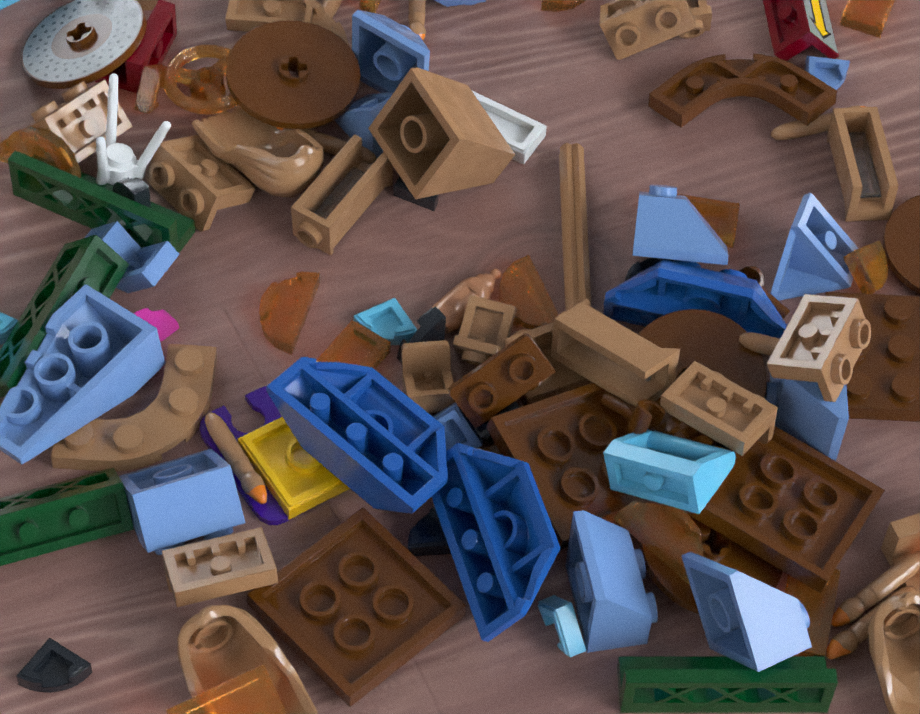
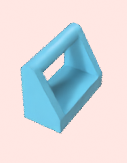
[603,429,736,514]

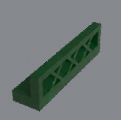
[8,150,195,253]
[0,235,129,398]
[0,468,134,566]
[617,656,838,713]

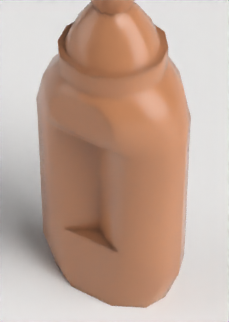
[432,268,501,334]

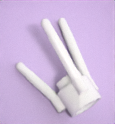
[96,73,171,185]

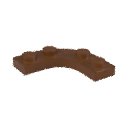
[648,53,837,128]

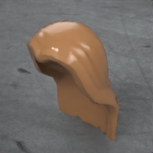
[191,107,324,198]
[868,592,920,714]
[177,605,318,714]

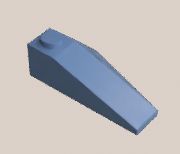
[0,284,165,465]

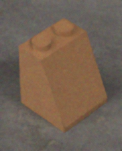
[368,67,515,199]

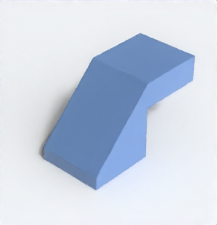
[85,221,179,293]

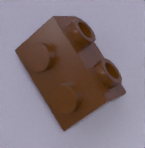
[448,333,556,429]

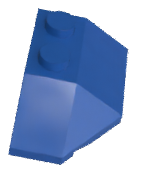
[603,259,787,339]
[266,357,448,514]
[431,443,561,642]

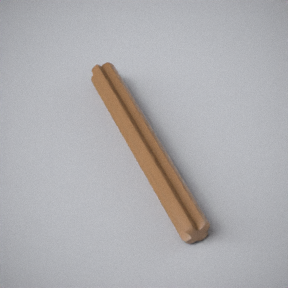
[559,143,592,310]

